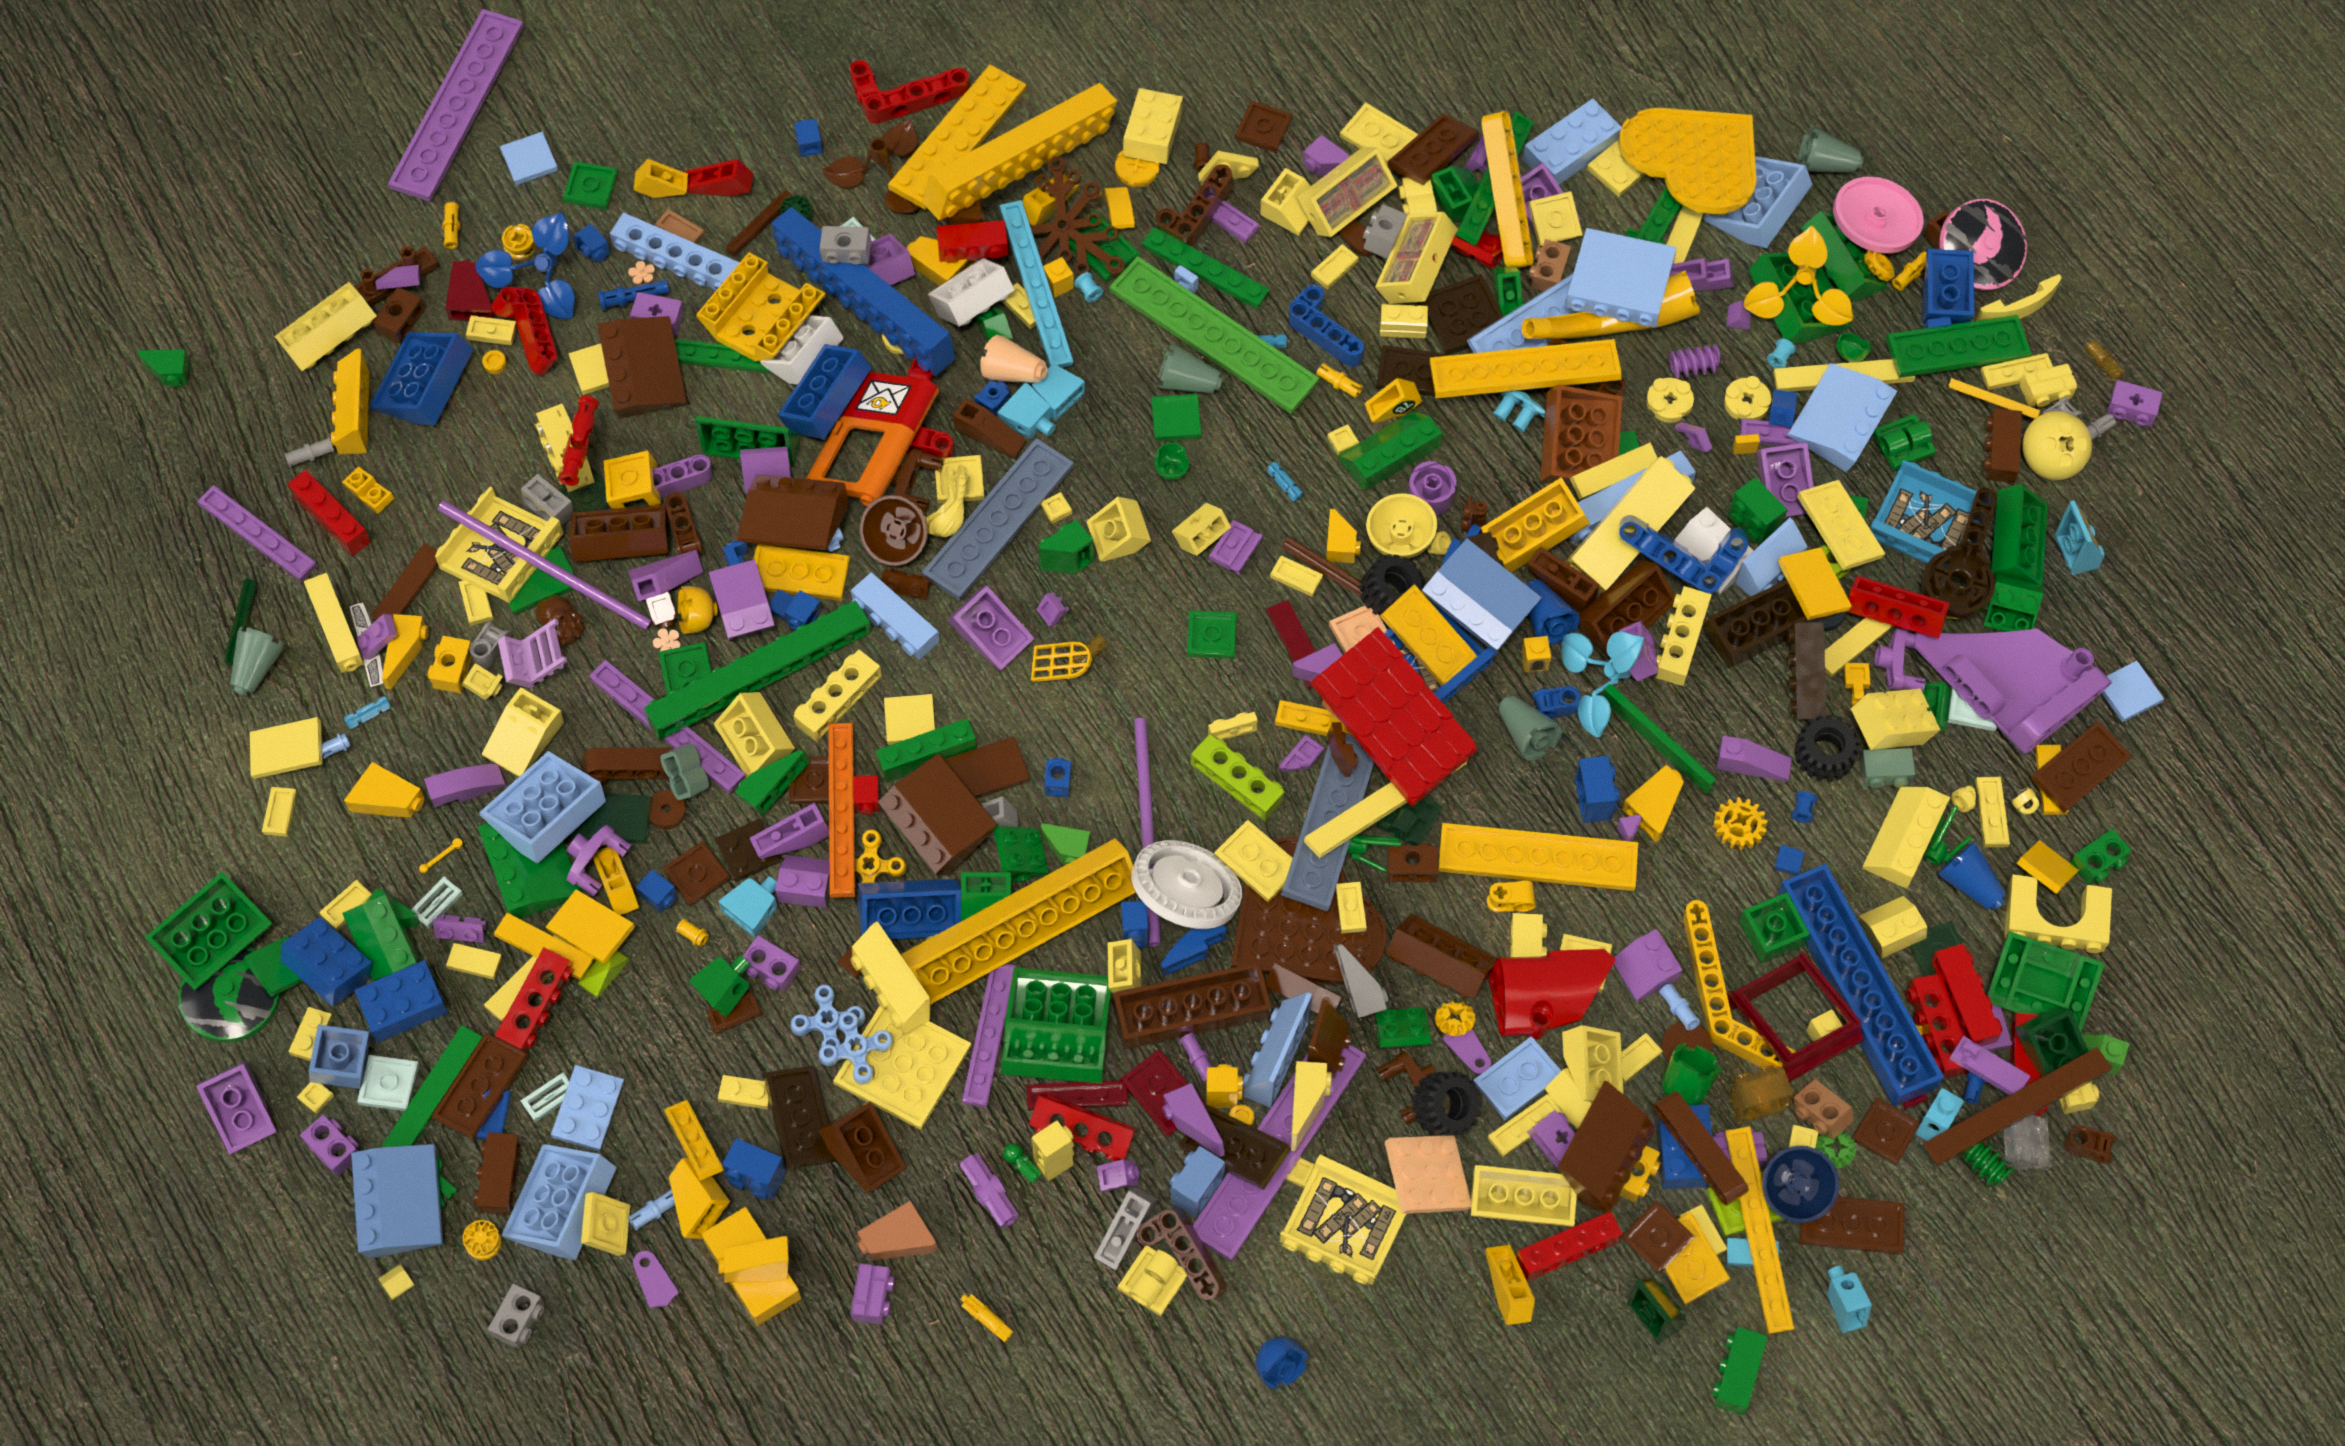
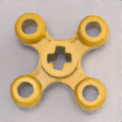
[855,829,907,883]

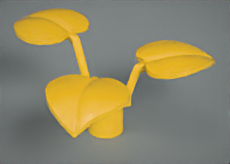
[1743,226,1854,325]

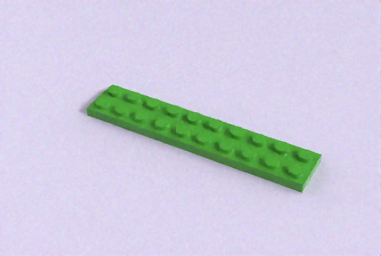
[1109,256,1319,414]

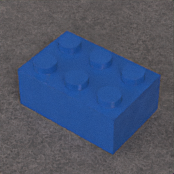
[280,917,372,1007]
[354,960,448,1043]
[1654,1104,1712,1189]

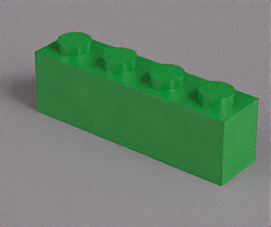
[876,718,977,783]

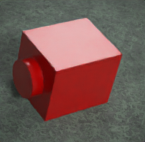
[853,775,880,815]

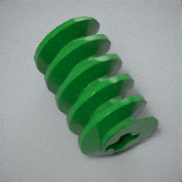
[1959,1141,2015,1188]

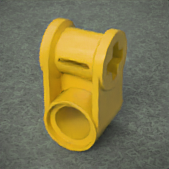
[1486,880,1536,913]

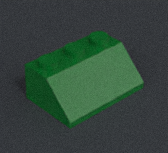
[342,892,419,981]

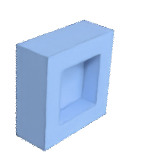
[1174,265,1198,294]

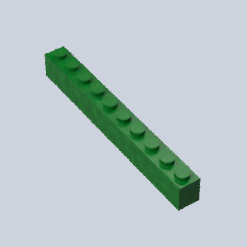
[644,600,870,741]

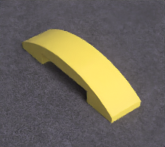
[1976,274,2062,321]

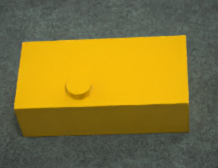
[1481,477,1591,573]
[701,1207,801,1326]

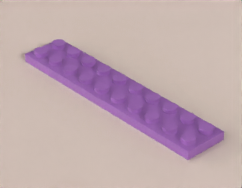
[388,9,524,202]
[1193,1045,1367,1262]

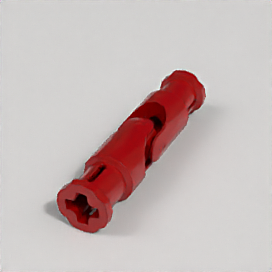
[558,395,599,486]

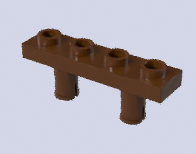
[353,246,439,306]

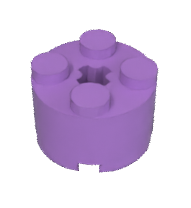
[1408,461,1456,515]

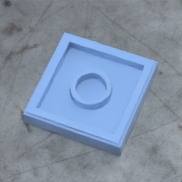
[500,132,558,185]
[2102,661,2164,723]

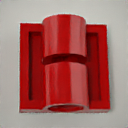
[1451,230,1503,269]

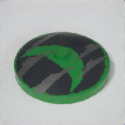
[178,947,281,1043]

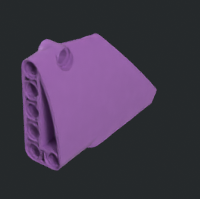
[1914,628,2112,755]

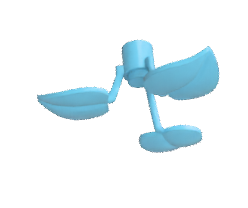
[1561,632,1644,737]

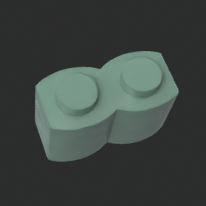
[661,743,709,800]

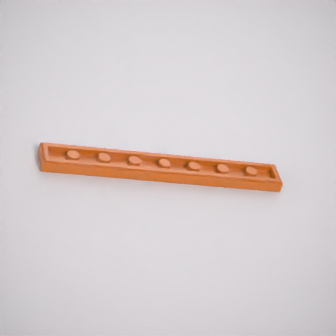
[828,723,855,898]

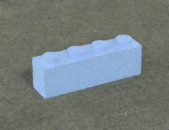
[851,572,940,660]

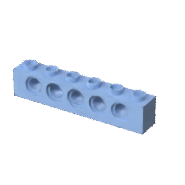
[610,213,740,291]

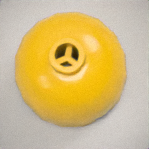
[677,586,717,634]

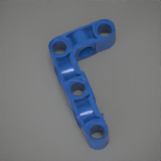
[1619,515,1748,593]

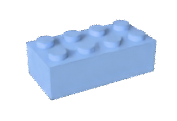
[1523,99,1622,185]

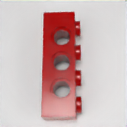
[1847,576,1950,639]
[495,947,574,1052]
[1906,973,1969,1079]
[1029,1093,1137,1161]
[1516,1211,1622,1282]

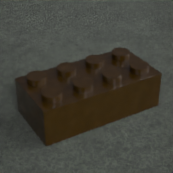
[1704,580,1813,668]

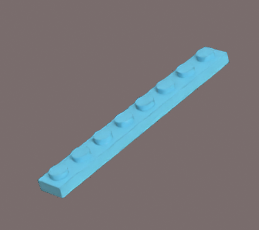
[999,200,1073,368]

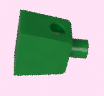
[689,954,751,1017]

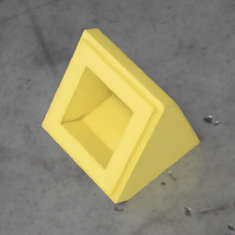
[378,1265,414,1300]

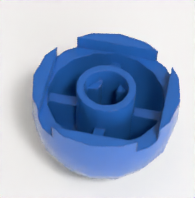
[1256,1336,1309,1389]

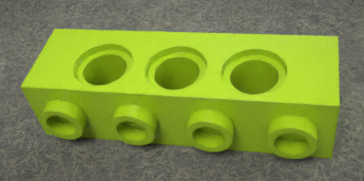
[1191,734,1284,821]

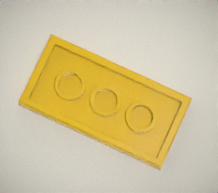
[754,544,851,601]
[1380,584,1477,686]

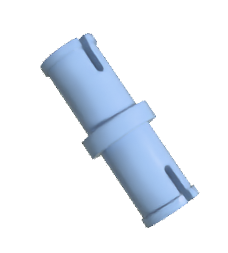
[1659,984,1700,1030]
[627,1189,675,1231]

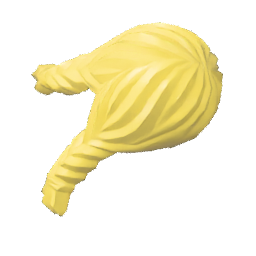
[926,464,967,538]

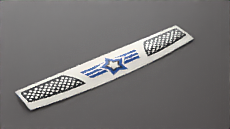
[350,603,383,687]

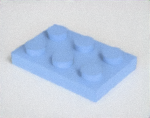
[1473,1036,1561,1121]
[551,1065,624,1152]

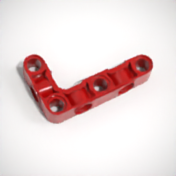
[850,60,970,124]
[906,358,954,458]

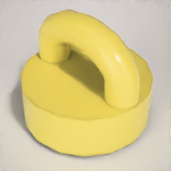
[1427,531,1451,556]
[1952,786,1976,813]
[2012,788,2039,814]

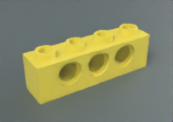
[1656,586,1712,686]
[793,650,882,743]

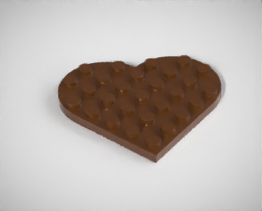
[1231,836,1387,984]

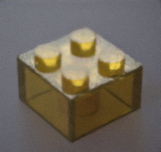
[1728,1066,1793,1124]

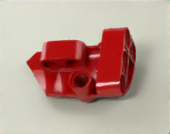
[1489,949,1616,1040]

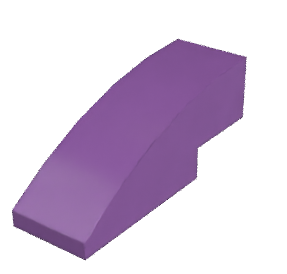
[1670,258,1734,291]
[424,764,506,807]

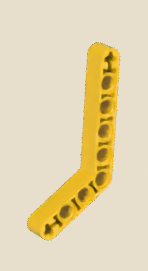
[1683,900,1796,1079]

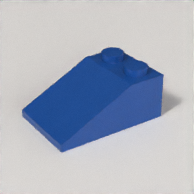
[1922,249,1974,325]

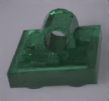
[1376,797,1443,846]

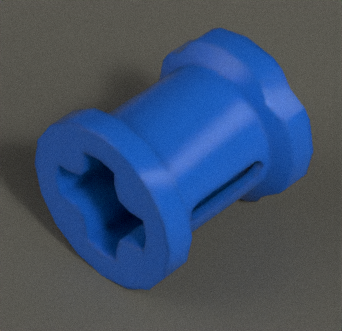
[1791,791,1818,823]

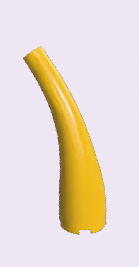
[1521,270,1701,339]

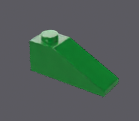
[735,750,810,817]

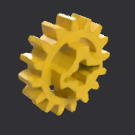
[1713,797,1767,851]

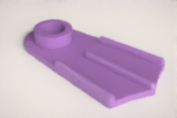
[1442,1029,1491,1074]
[633,1251,679,1308]

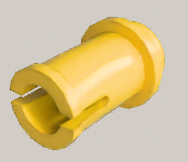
[676,919,709,947]

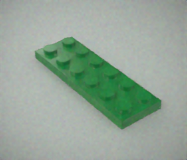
[1886,315,2032,378]

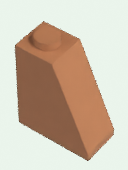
[856,1201,938,1261]

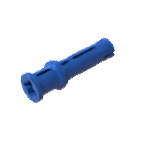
[598,280,669,311]

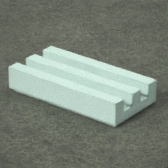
[411,877,463,929]
[521,1073,569,1123]

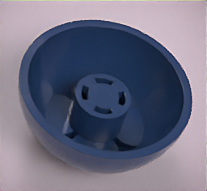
[1762,1146,1839,1223]

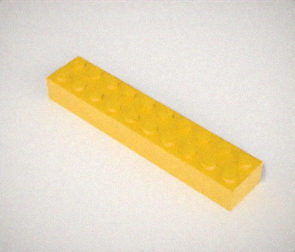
[922,83,1117,221]
[900,838,1136,1005]

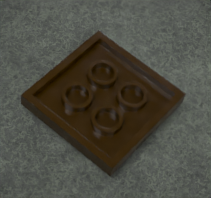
[1419,274,1503,354]

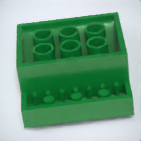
[1001,967,1112,1084]

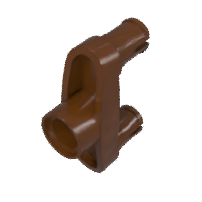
[889,448,944,514]
[1376,1051,1436,1126]

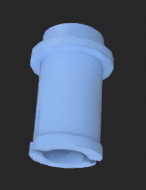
[322,733,351,759]

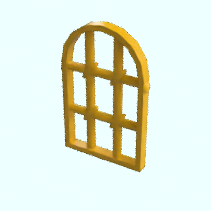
[1031,642,1092,682]

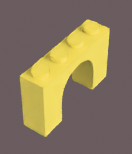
[2004,874,2112,953]

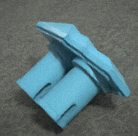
[1493,390,1545,432]

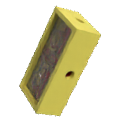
[1297,146,1397,237]
[1375,212,1457,304]

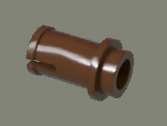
[1194,142,1210,172]

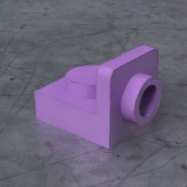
[1097,1159,1139,1192]

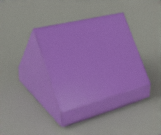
[1726,300,1751,330]
[1617,815,1642,842]

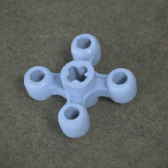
[791,985,866,1057]
[819,1012,893,1085]

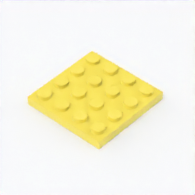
[833,1006,972,1130]

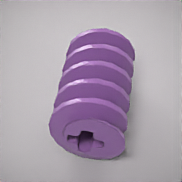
[1669,344,1720,379]

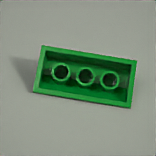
[1801,211,1888,301]
[1338,410,1443,492]
[1991,484,2048,585]

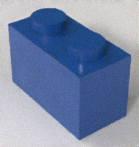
[1121,901,1148,950]

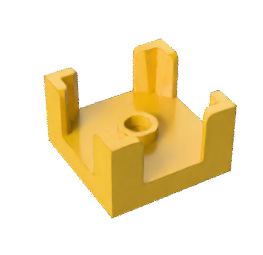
[604,450,661,509]

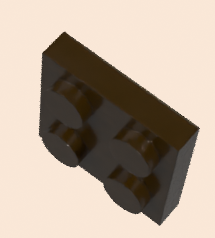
[715,818,780,883]

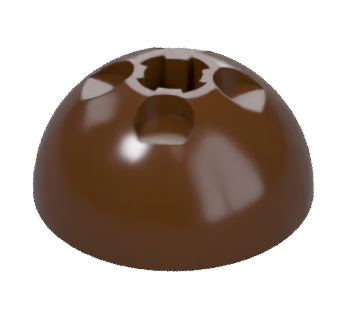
[860,495,928,566]

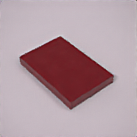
[1120,1049,1206,1139]

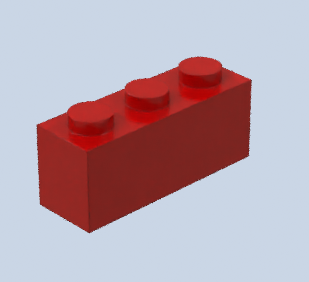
[936,220,1008,262]

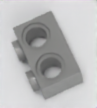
[521,474,573,527]
[488,1284,544,1349]

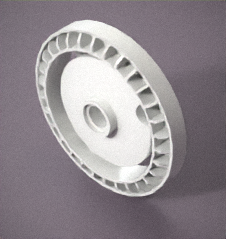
[1131,840,1242,929]

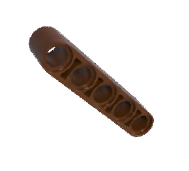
[1653,1091,1749,1206]

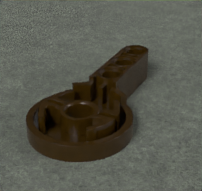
[1921,487,1997,618]

